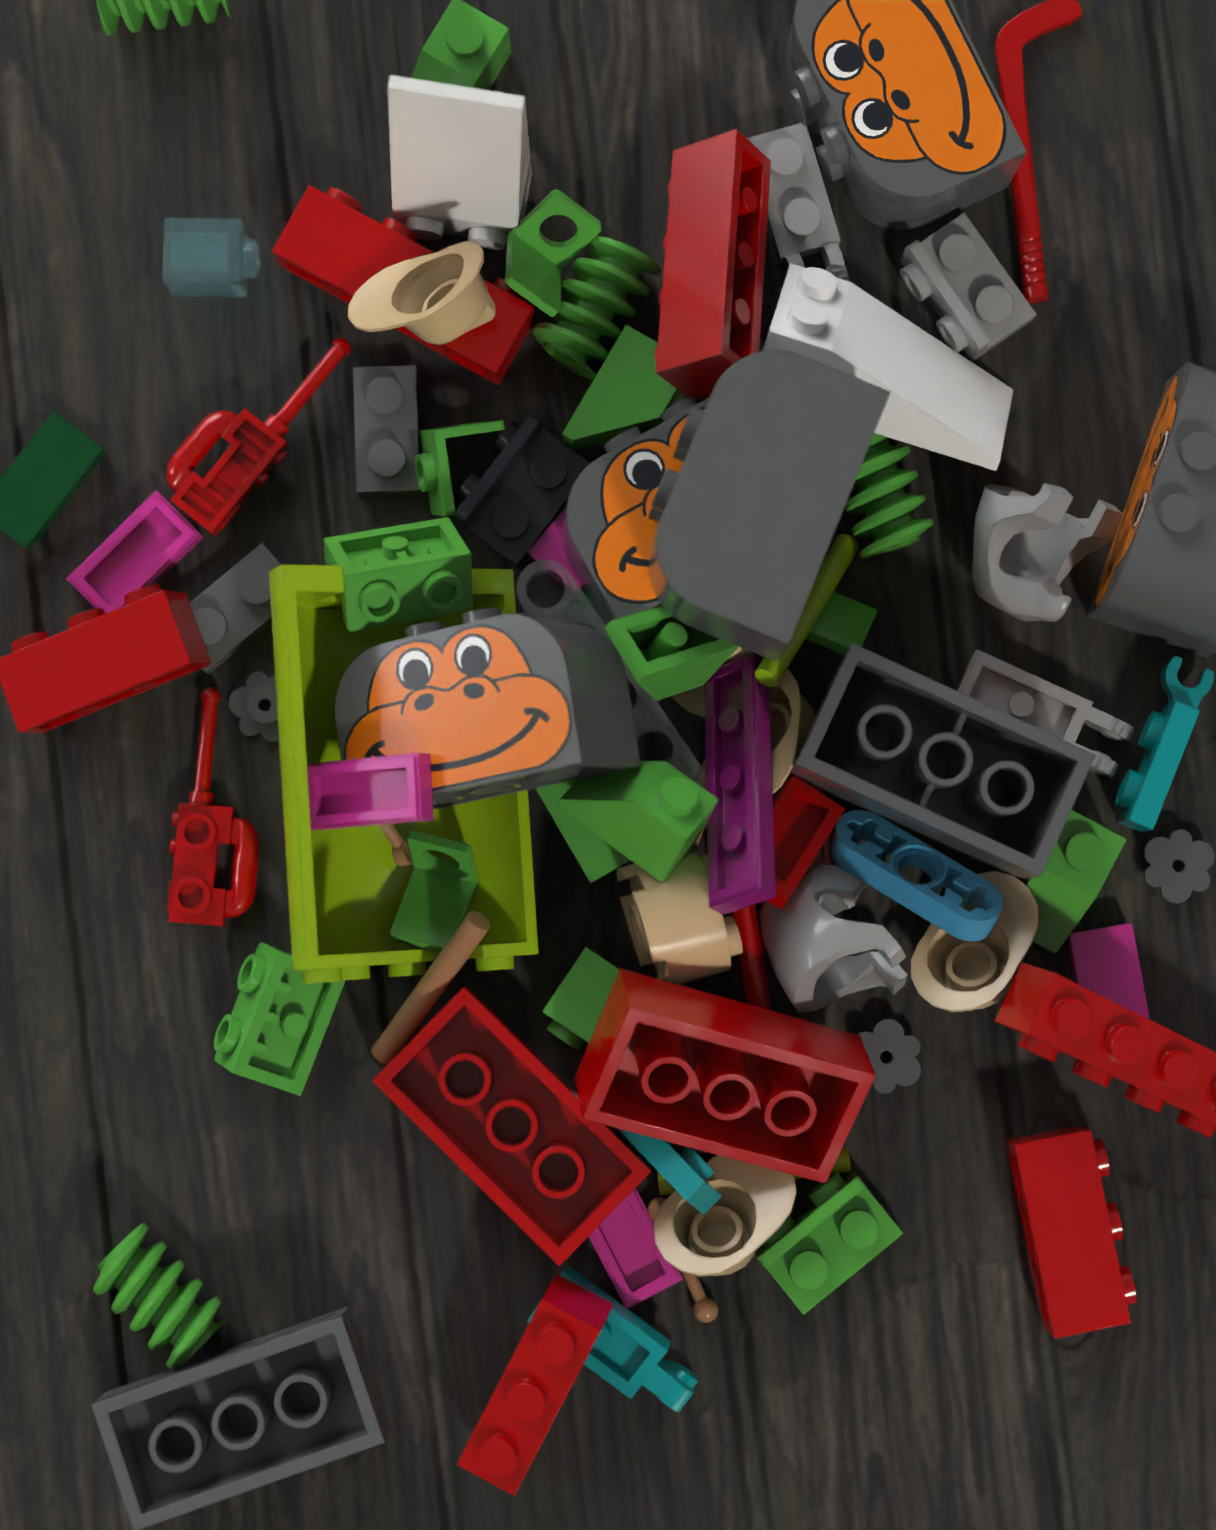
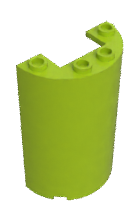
[269,564,539,984]

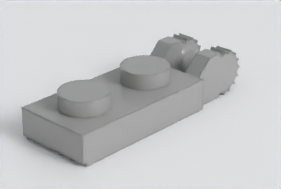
[747,123,849,281]
[956,649,1134,778]

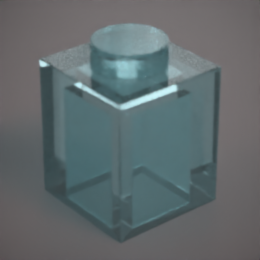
[162,218,259,297]

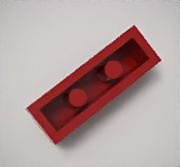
[0,584,212,733]
[1005,1125,1137,1339]
[456,1273,614,1496]

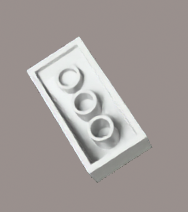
[388,75,532,250]
[763,263,1013,471]

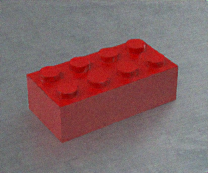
[574,968,876,1184]
[372,986,651,1266]

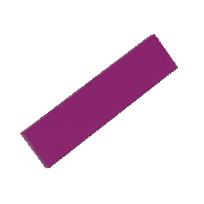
[704,653,776,915]

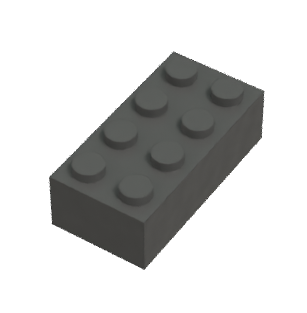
[91,1306,391,1530]

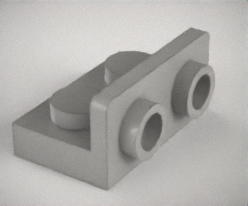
[900,213,1037,362]

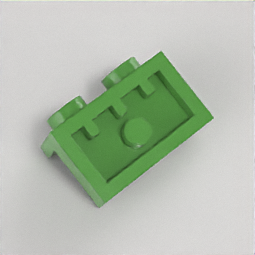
[323,517,473,631]
[214,942,346,1096]
[755,1171,903,1315]

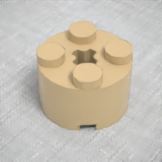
[617,846,743,985]

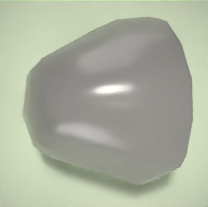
[972,483,1123,622]
[759,865,907,1013]

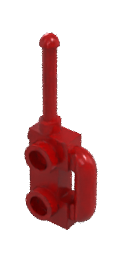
[166,338,351,537]
[167,687,260,926]

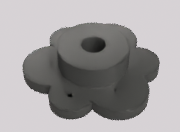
[229,672,279,743]
[1143,829,1215,904]
[858,1019,921,1094]

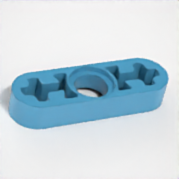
[830,810,1003,941]

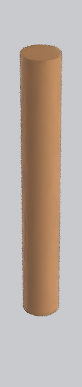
[371,911,491,1064]

